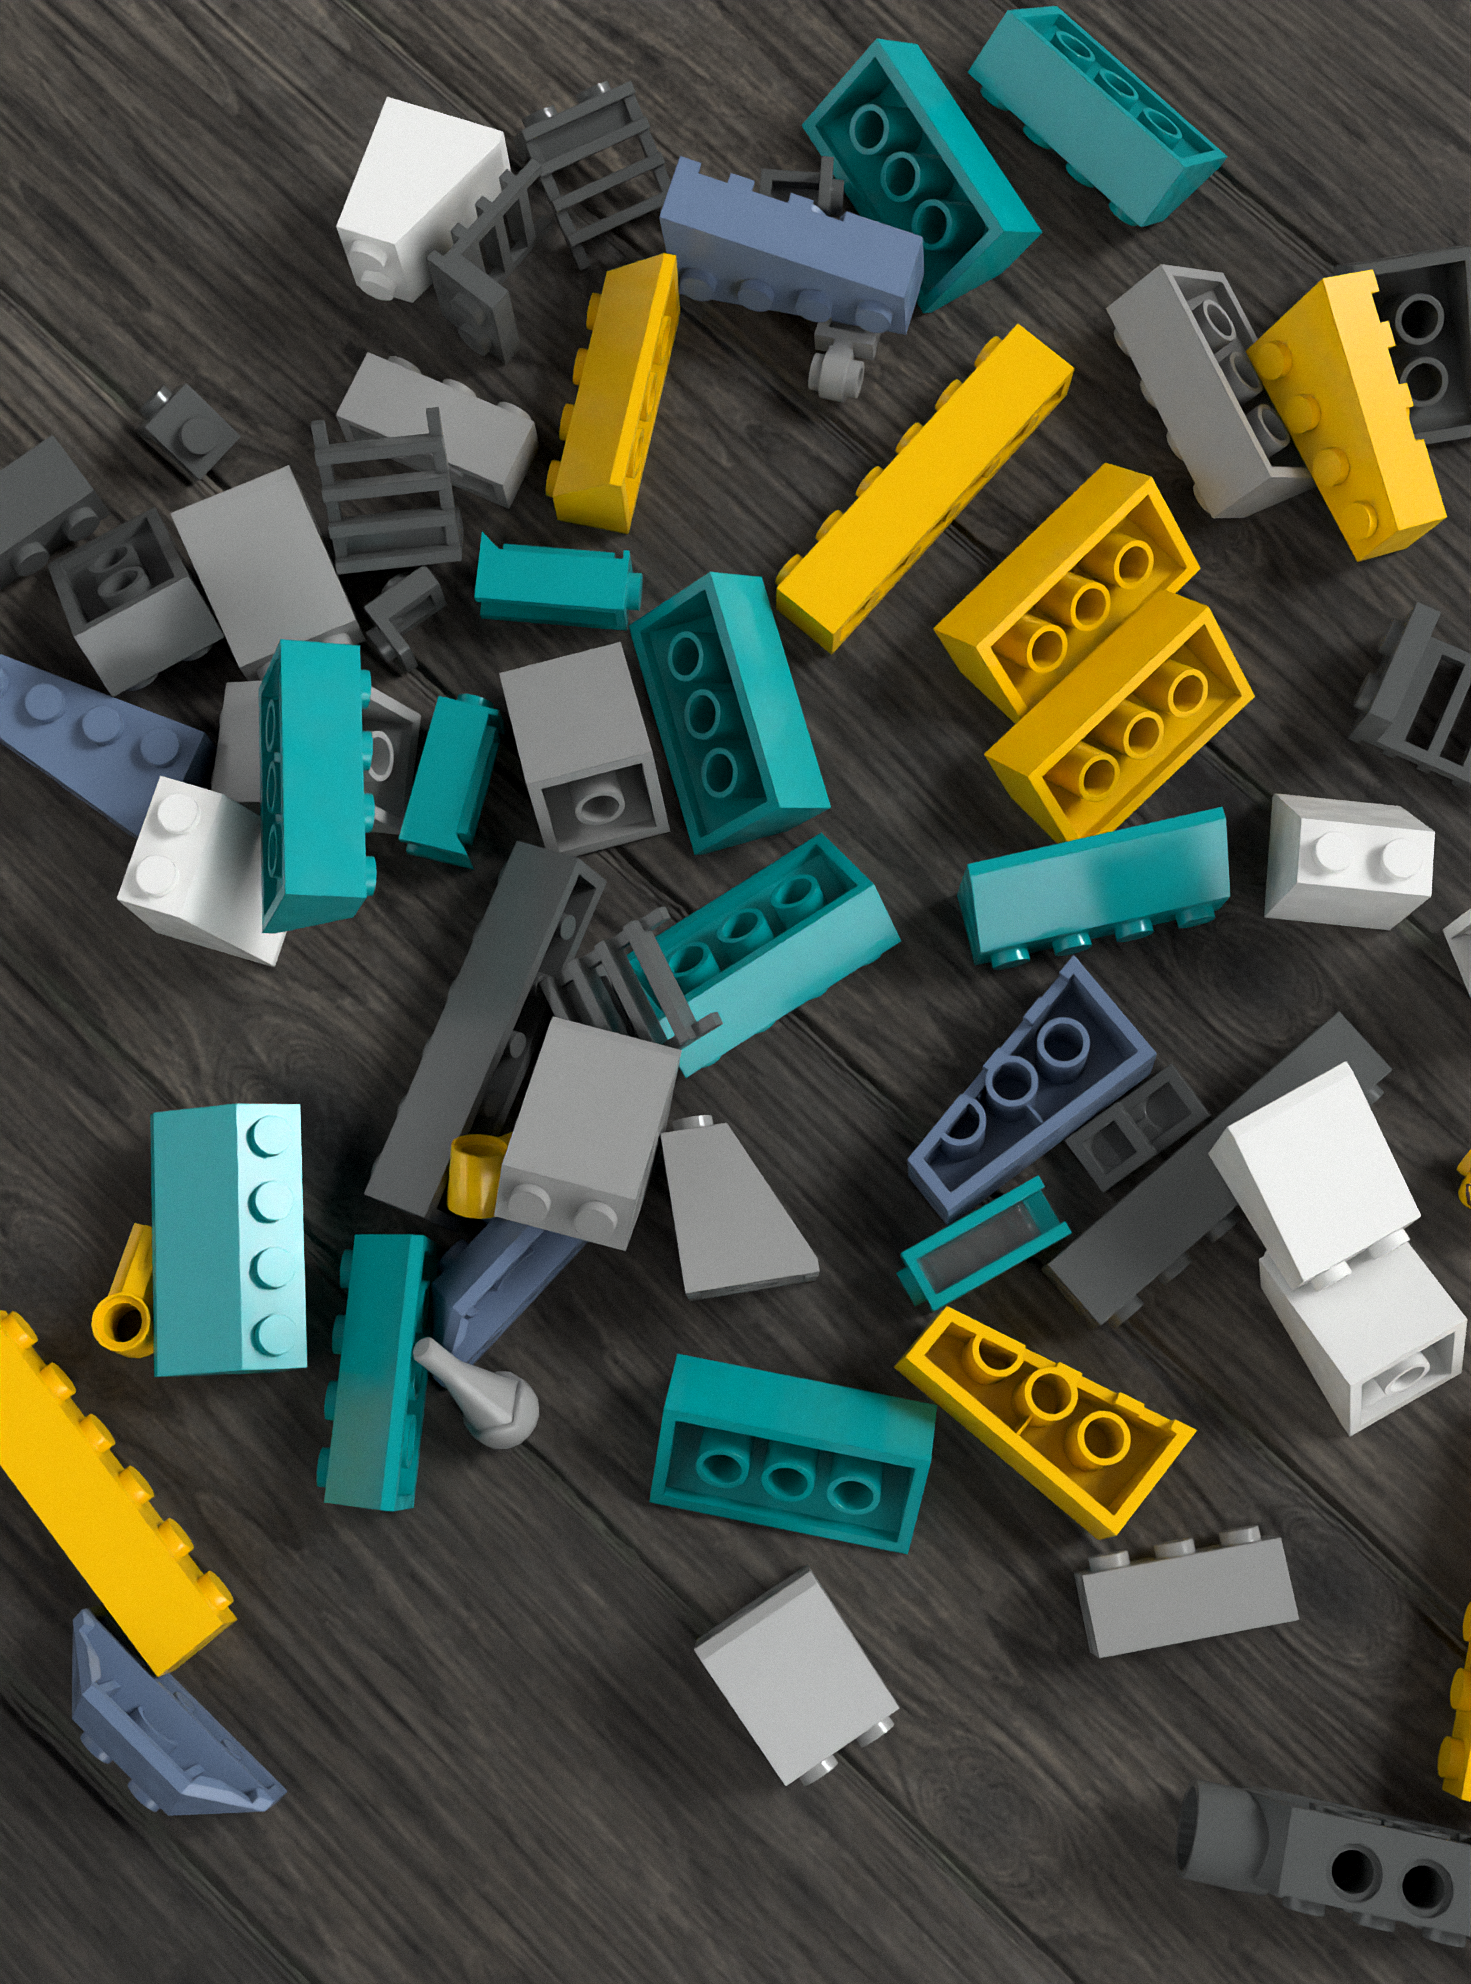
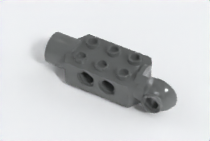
[1175,1778,1471,1947]

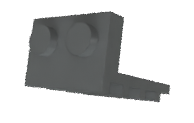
[513,81,671,271]
[426,158,552,365]
[311,407,464,575]
[1347,602,1471,789]
[539,907,723,1050]

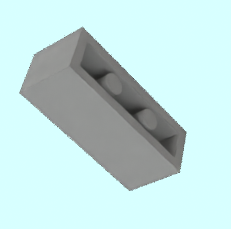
[336,352,540,509]
[1074,1525,1299,1658]

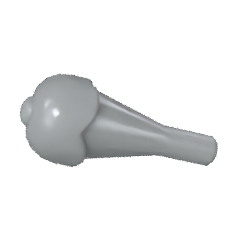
[413,1337,539,1449]

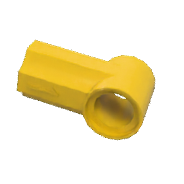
[447,1132,513,1219]
[91,1223,154,1358]

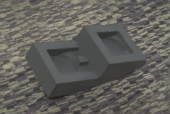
[1065,1064,1211,1192]

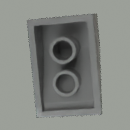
[1333,246,1471,444]
[47,507,225,697]

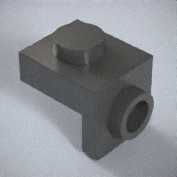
[759,156,844,218]
[136,383,241,481]
[364,565,447,673]

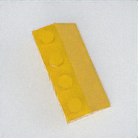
[546,253,680,534]
[933,463,1201,724]
[984,588,1255,844]

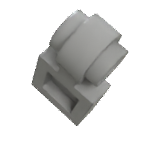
[808,317,882,403]

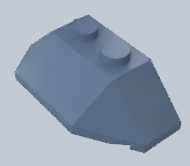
[432,1217,589,1388]
[72,1605,288,1816]

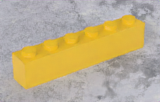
[775,324,1075,655]
[0,1310,237,1677]

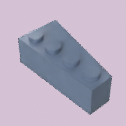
[659,156,924,335]
[0,654,217,840]
[907,955,1157,1227]

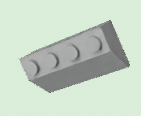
[1106,264,1317,518]

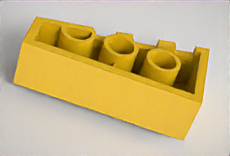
[1245,269,1447,562]
[894,1306,1197,1540]

